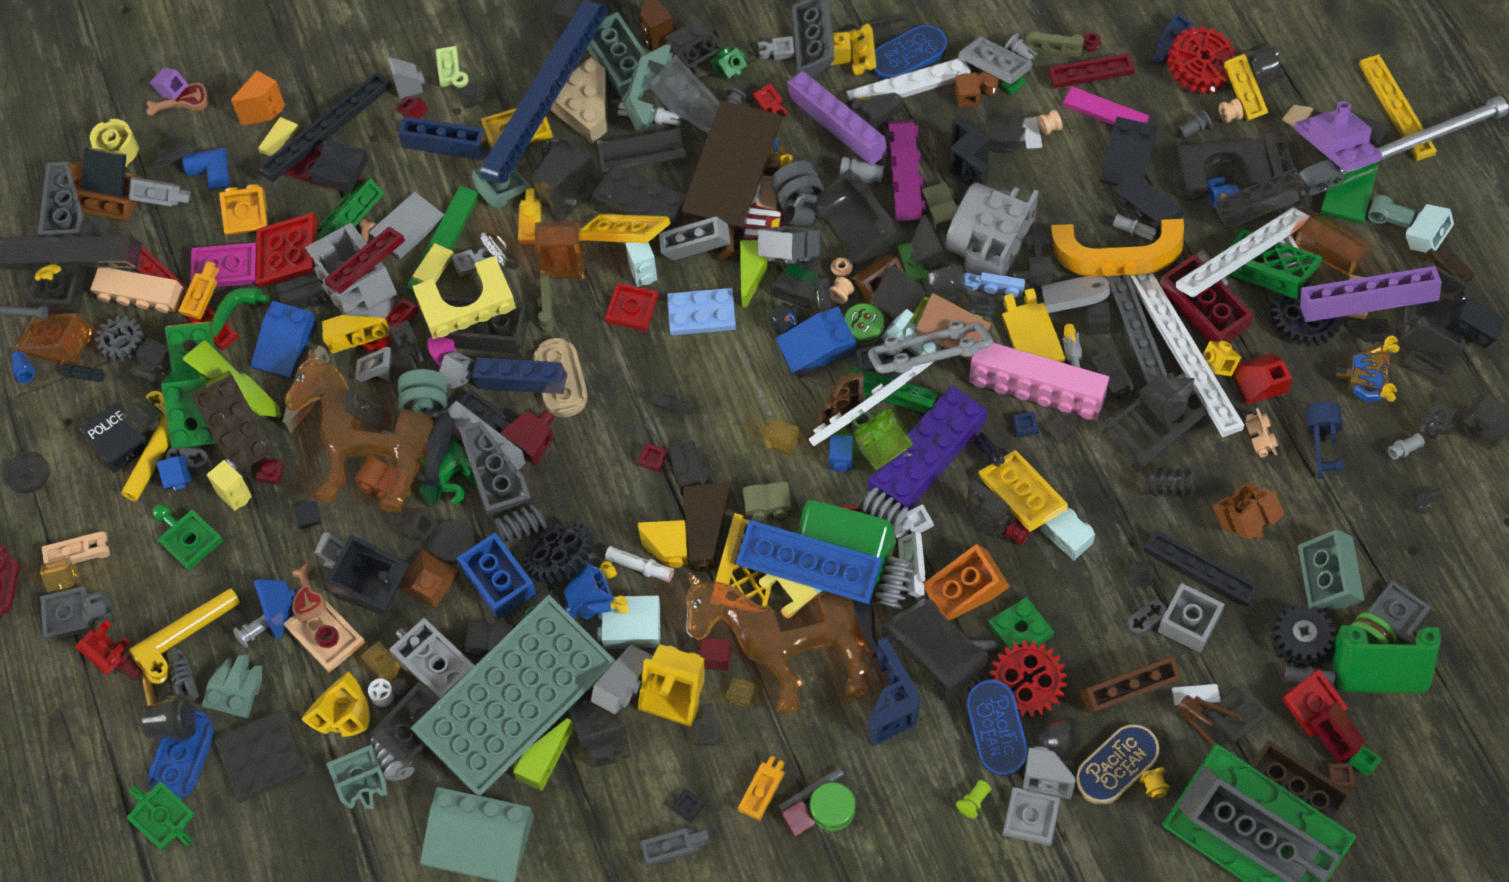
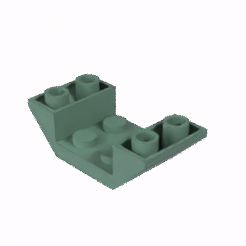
[623,44,673,133]

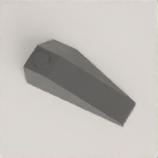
[38,162,84,248]
[459,421,531,518]

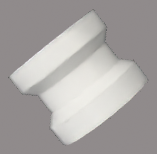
[368,678,395,707]

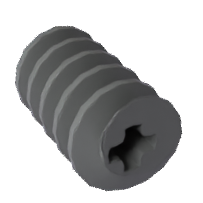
[495,504,547,544]

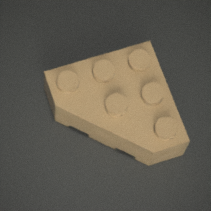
[550,57,608,144]

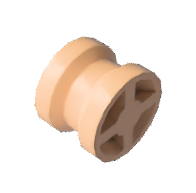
[1219,99,1243,123]
[1038,110,1062,135]
[827,276,855,304]

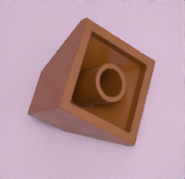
[398,550,460,609]

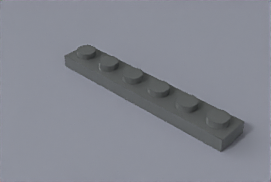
[1104,275,1168,388]

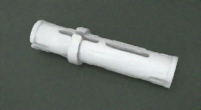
[618,102,682,126]
[605,546,674,583]

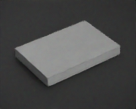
[958,36,1033,84]
[369,192,444,259]

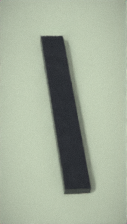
[257,72,392,183]

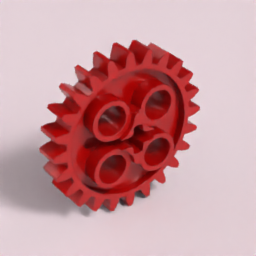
[990,640,1067,719]

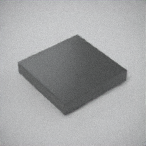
[1366,580,1432,644]

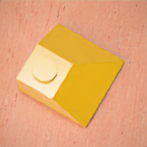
[638,520,688,568]

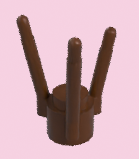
[1177,695,1242,746]

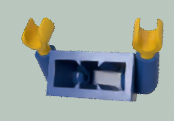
[564,561,629,619]

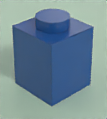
[829,435,853,472]
[157,456,193,491]

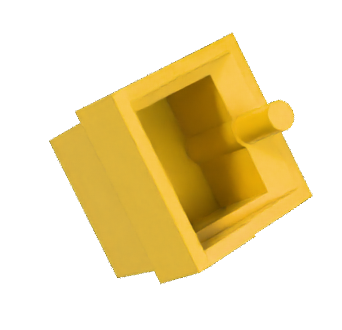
[638,644,705,727]

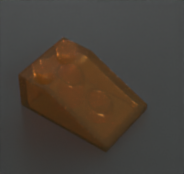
[14,313,95,364]

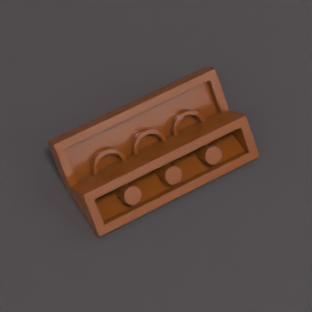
[60,161,141,221]

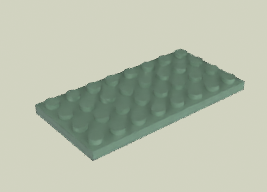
[411,595,615,796]

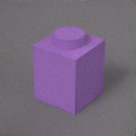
[150,68,188,99]

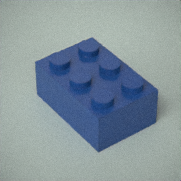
[457,533,537,620]

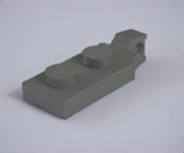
[640,828,710,867]

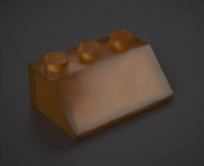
[1295,213,1374,276]

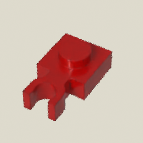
[753,84,788,117]

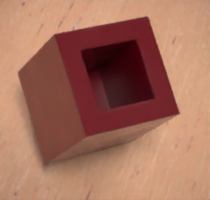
[696,638,731,670]

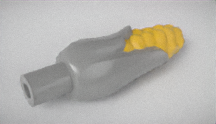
[1062,323,1082,368]

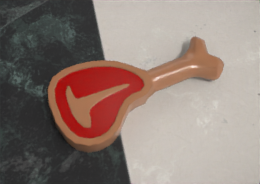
[292,564,327,621]

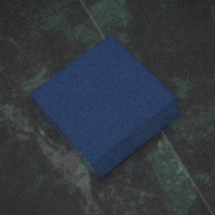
[1012,411,1039,438]

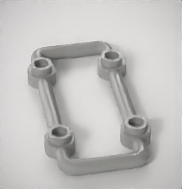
[868,320,993,373]

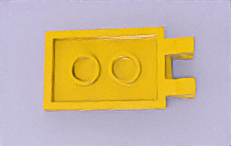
[1002,288,1066,363]

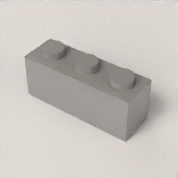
[659,216,730,261]
[591,644,653,714]

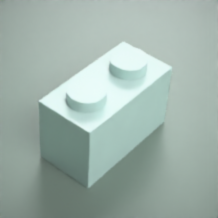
[1406,204,1454,253]
[625,242,657,287]
[1041,508,1095,561]

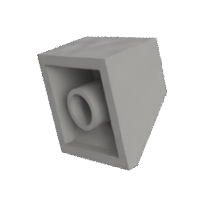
[1023,747,1075,799]

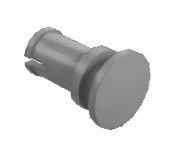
[1005,33,1038,62]
[233,614,270,648]

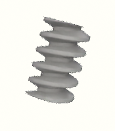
[857,487,908,534]
[875,557,913,609]
[371,726,414,781]

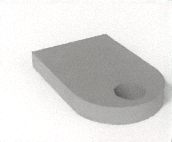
[1041,276,1110,313]

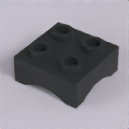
[309,138,369,193]

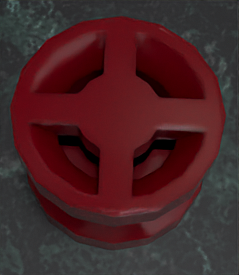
[1005,518,1032,546]

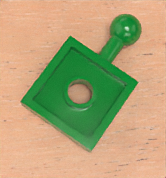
[152,503,223,571]
[988,597,1059,671]

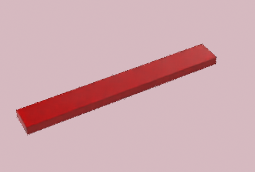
[112,233,239,351]

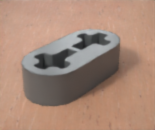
[166,447,210,472]
[1127,600,1167,638]

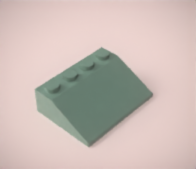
[420,787,534,882]

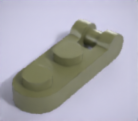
[1025,32,1084,57]
[536,273,554,333]

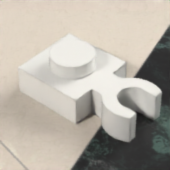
[895,504,934,540]

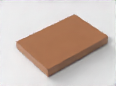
[914,293,991,361]

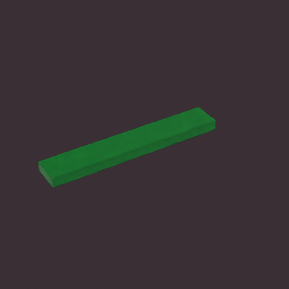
[406,186,480,294]

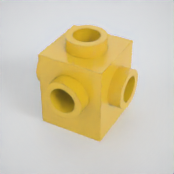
[1202,341,1241,376]

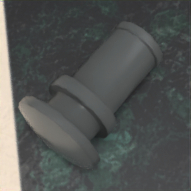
[725,88,746,105]
[1178,110,1212,139]

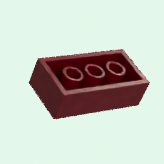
[1160,254,1254,343]

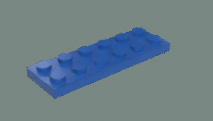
[736,520,883,604]

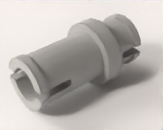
[1388,433,1425,460]

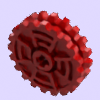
[1167,26,1238,95]

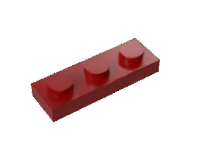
[360,298,420,353]

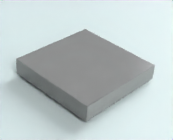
[1003,787,1060,846]

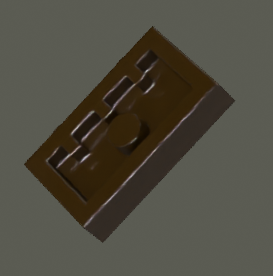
[1424,244,1475,292]

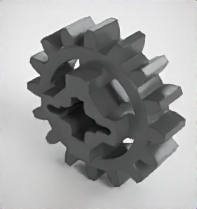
[95,316,145,361]

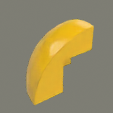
[302,671,370,737]

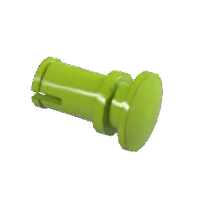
[956,780,991,819]

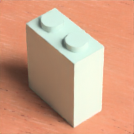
[598,596,660,649]

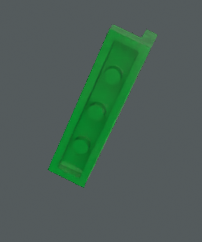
[317,178,384,241]
[849,367,939,414]

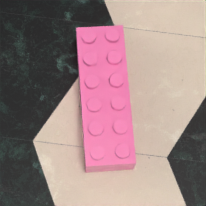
[969,339,1109,421]

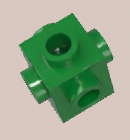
[710,46,747,79]

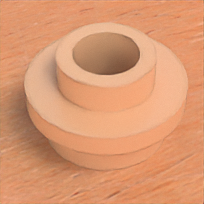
[831,257,852,278]

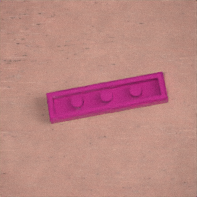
[1063,87,1149,125]

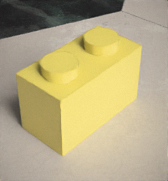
[207,460,252,511]

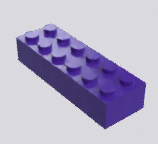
[868,385,987,511]

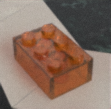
[534,221,586,279]

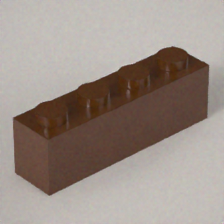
[1079,656,1182,713]

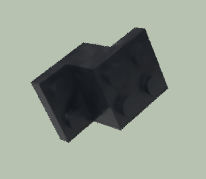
[949,115,990,188]

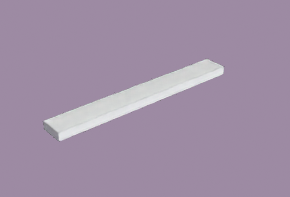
[1176,207,1310,297]

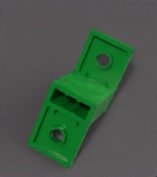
[161,321,217,448]

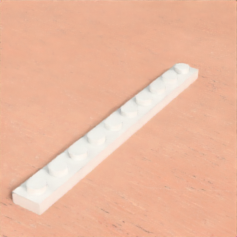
[1129,273,1244,437]

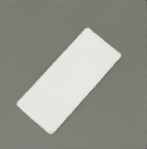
[1021,117,1042,149]

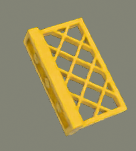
[709,513,772,616]

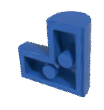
[183,148,230,190]

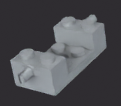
[389,618,475,700]

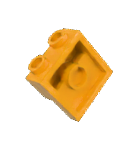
[219,185,268,236]

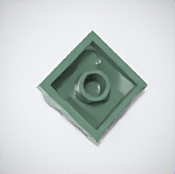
[472,167,531,208]

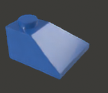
[254,580,296,639]

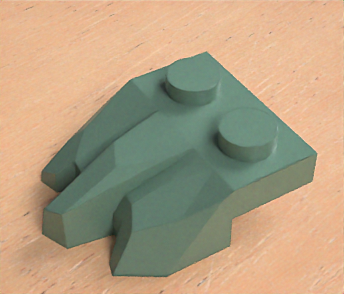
[202,654,262,718]
[326,745,387,809]

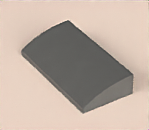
[792,0,835,78]

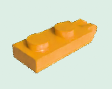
[738,755,785,821]

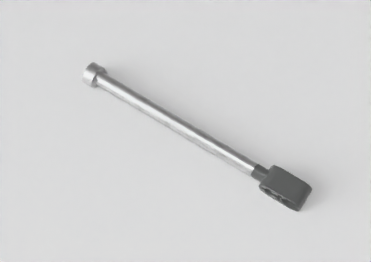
[1298,96,1508,195]

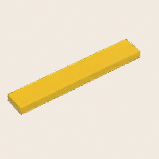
[1359,54,1437,161]

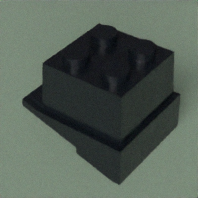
[325,534,410,615]

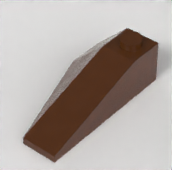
[819,372,863,426]

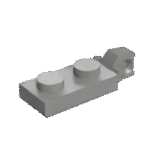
[129,177,191,206]

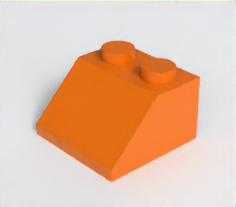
[231,71,285,126]

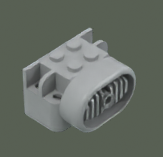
[945,183,1039,276]
[305,223,397,318]

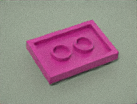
[190,243,256,287]

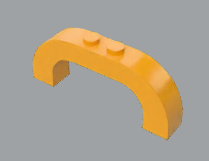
[1052,219,1184,276]

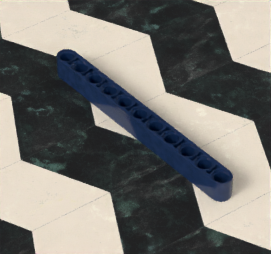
[481,0,607,184]

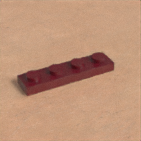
[1048,53,1135,89]
[324,227,405,294]

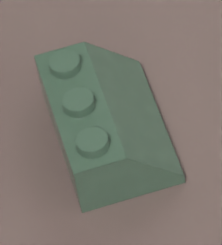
[1298,529,1365,610]

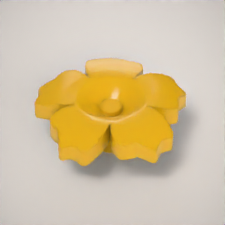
[35,264,61,280]

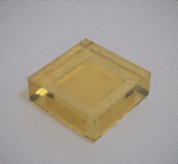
[725,677,756,708]

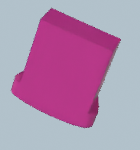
[427,337,456,369]

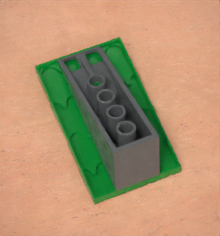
[1162,743,1356,882]

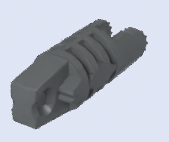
[167,647,199,707]

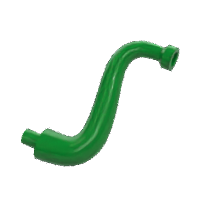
[211,288,270,338]

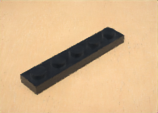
[1144,530,1260,607]

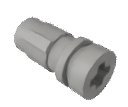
[839,157,884,183]

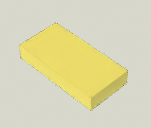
[258,117,299,157]
[412,243,454,283]

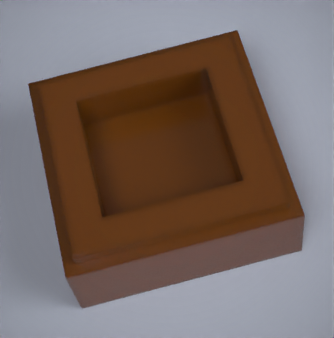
[1326,763,1355,789]

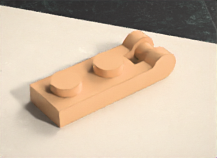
[42,532,110,570]

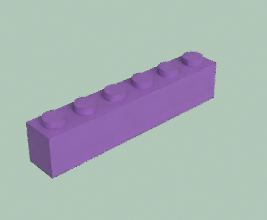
[787,71,887,165]
[1300,266,1442,322]

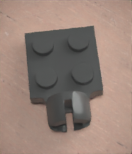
[40,586,111,642]

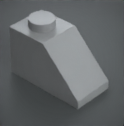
[388,58,425,99]

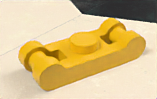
[849,23,876,76]

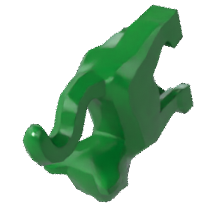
[416,433,476,504]

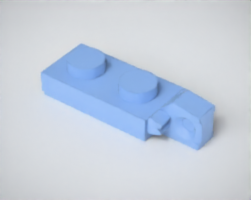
[963,272,1025,298]

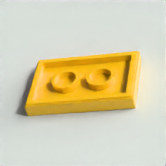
[481,108,553,150]

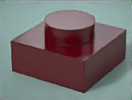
[638,443,668,473]
[256,459,285,485]
[115,648,143,681]

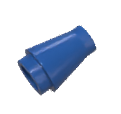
[11,351,35,383]

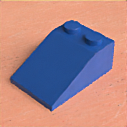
[251,301,318,379]
[776,307,856,375]

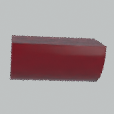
[1310,701,1366,763]

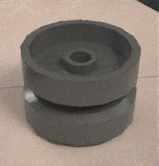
[771,161,825,210]

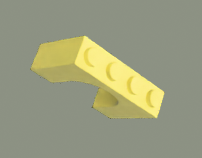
[412,256,516,339]

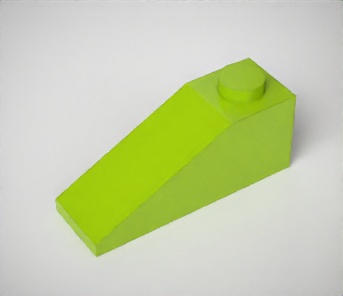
[740,240,769,307]
[513,719,574,791]

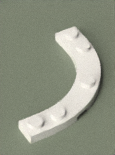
[809,350,936,446]

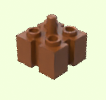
[1213,482,1284,539]

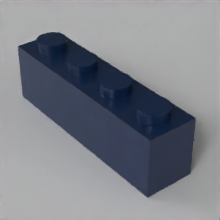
[398,116,488,160]
[472,358,568,394]

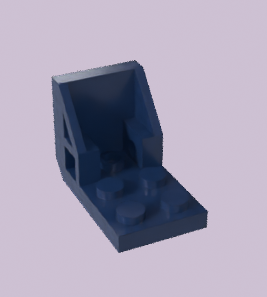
[868,637,920,747]

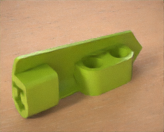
[183,340,281,418]

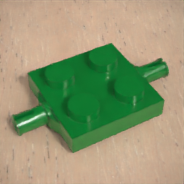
[126,781,197,851]

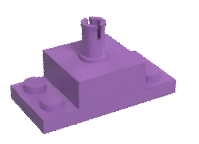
[1294,101,1382,172]

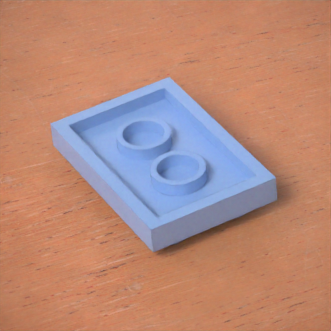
[667,288,736,335]

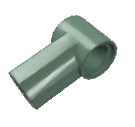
[1368,195,1415,228]

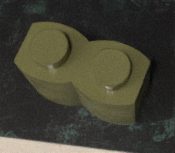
[921,182,960,232]
[743,482,792,522]

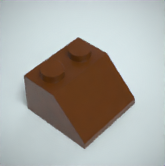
[640,0,675,52]
[851,255,916,317]

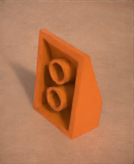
[923,544,1010,622]

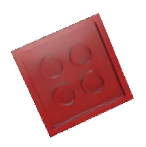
[255,213,317,288]

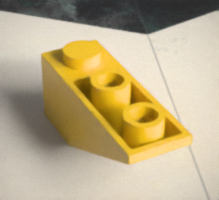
[322,315,393,354]

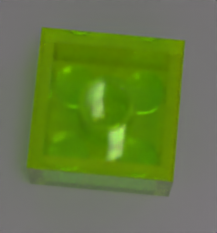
[854,407,914,470]

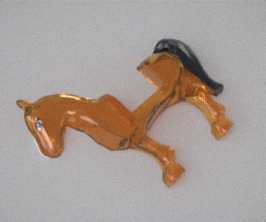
[284,349,456,513]
[686,573,878,714]

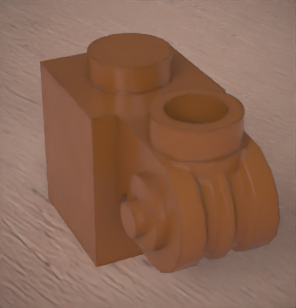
[955,71,998,108]

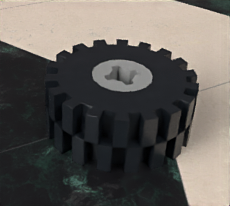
[1271,604,1335,668]

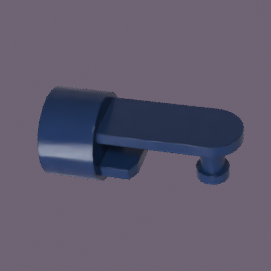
[1306,402,1343,479]

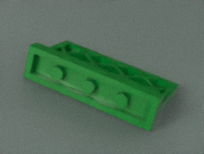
[1218,229,1322,299]

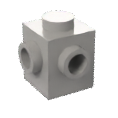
[439,351,474,388]

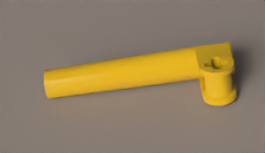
[121,391,171,501]
[128,588,240,684]

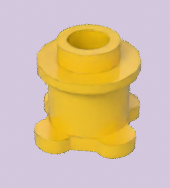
[1139,767,1169,799]

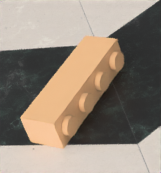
[90,266,185,313]

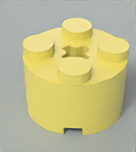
[90,119,139,167]

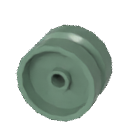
[398,369,447,420]

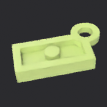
[436,46,469,88]

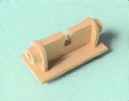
[1245,408,1278,457]

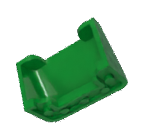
[797,500,896,590]
[1331,626,1441,694]

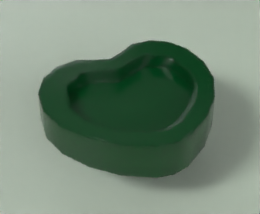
[418,483,441,507]

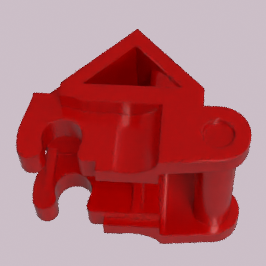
[74,619,131,676]

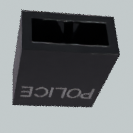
[80,402,148,473]

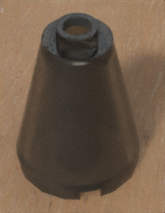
[845,92,904,131]

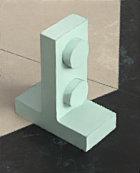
[881,309,942,356]

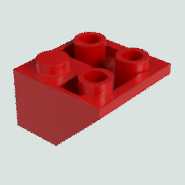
[1232,353,1292,405]

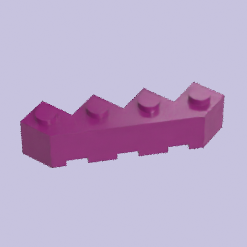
[888,119,926,221]

